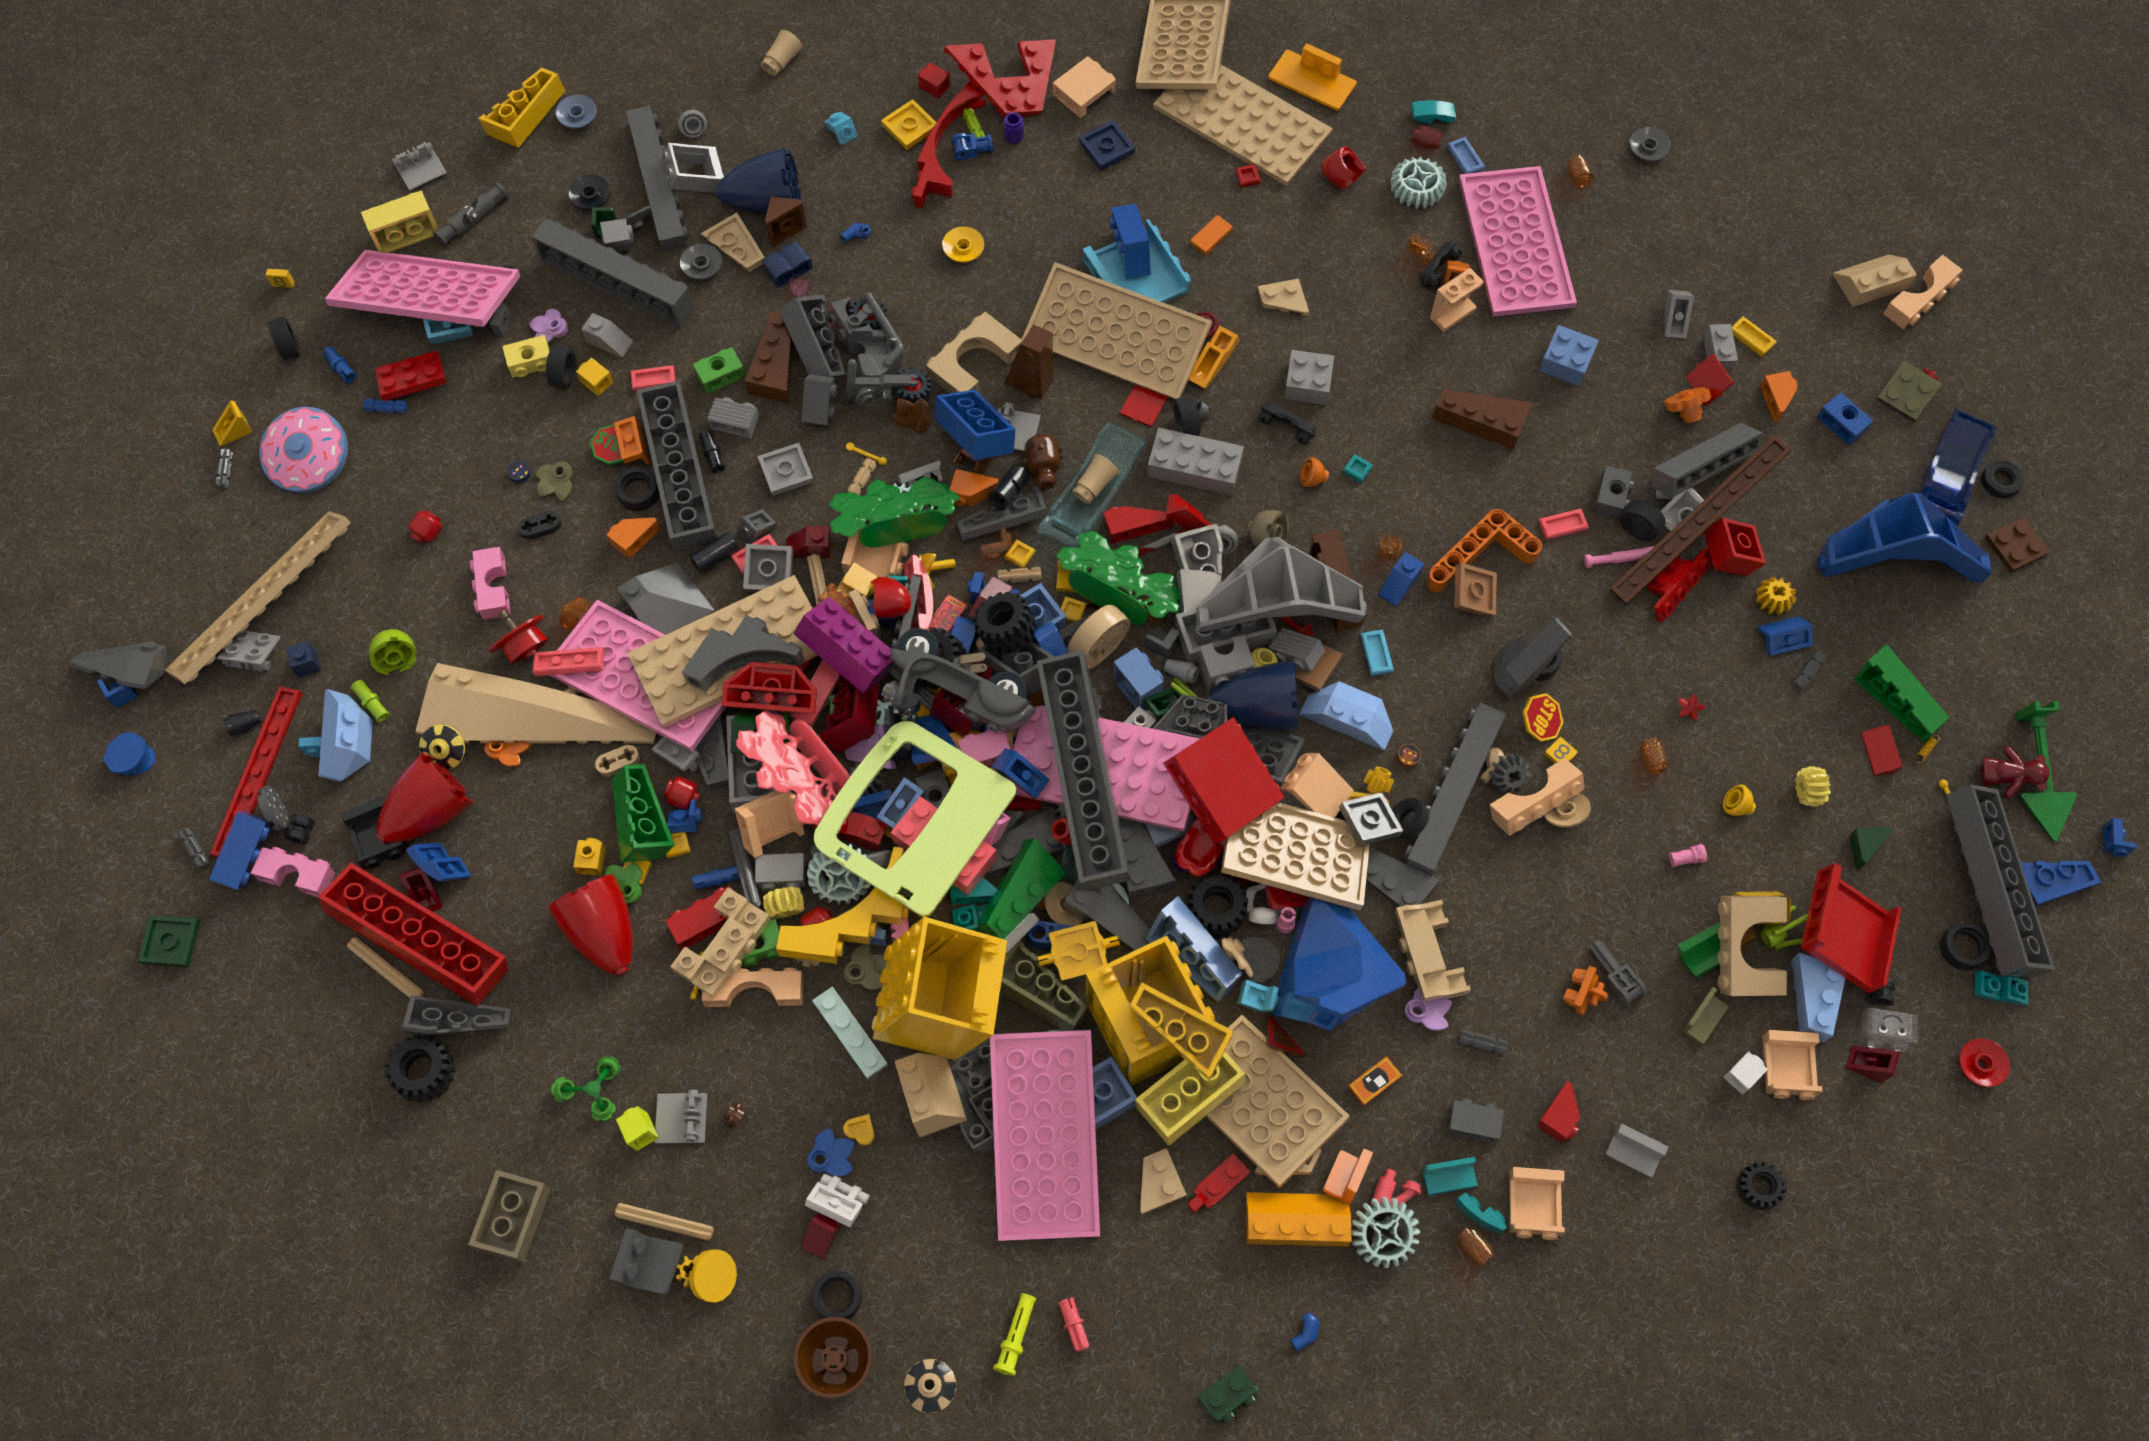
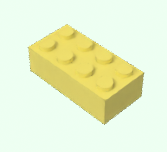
[1135,1052,1245,1146]

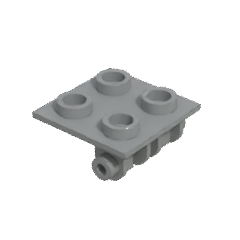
[392,142,447,191]
[998,402,1041,451]
[217,630,280,672]
[654,1090,708,1144]

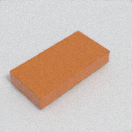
[1190,215,1233,256]

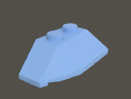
[1299,681,1393,751]
[318,689,373,782]

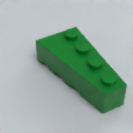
[1854,644,1950,742]
[612,764,674,863]
[977,838,1066,939]

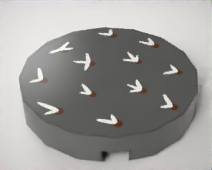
[257,785,290,831]

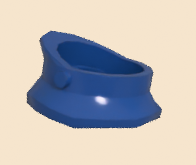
[103,732,156,777]

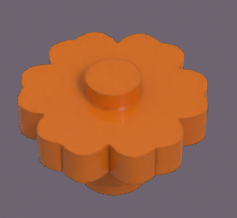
[1664,387,1711,423]

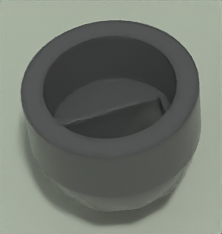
[1196,401,1211,420]

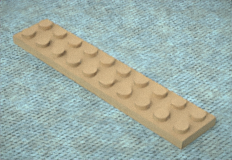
[165,511,351,684]

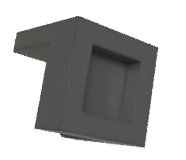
[1144,628,1180,658]

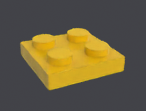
[881,99,937,150]

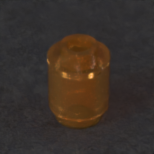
[1567,155,1594,187]
[1640,738,1669,774]
[1457,1227,1495,1266]

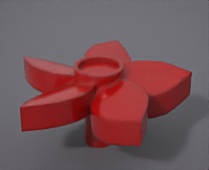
[1679,693,1706,721]

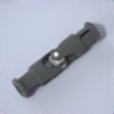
[433,182,509,247]

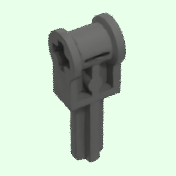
[1589,940,1648,1007]

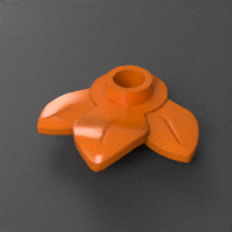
[485,741,532,767]

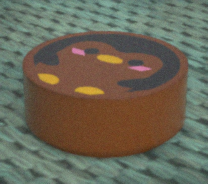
[1397,743,1421,768]

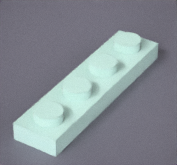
[812,986,888,1079]

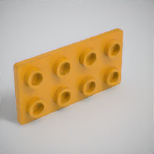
[1268,43,1357,111]

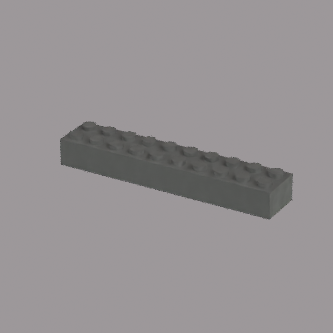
[1037,650,1131,891]

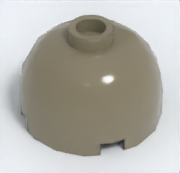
[1248,510,1289,548]

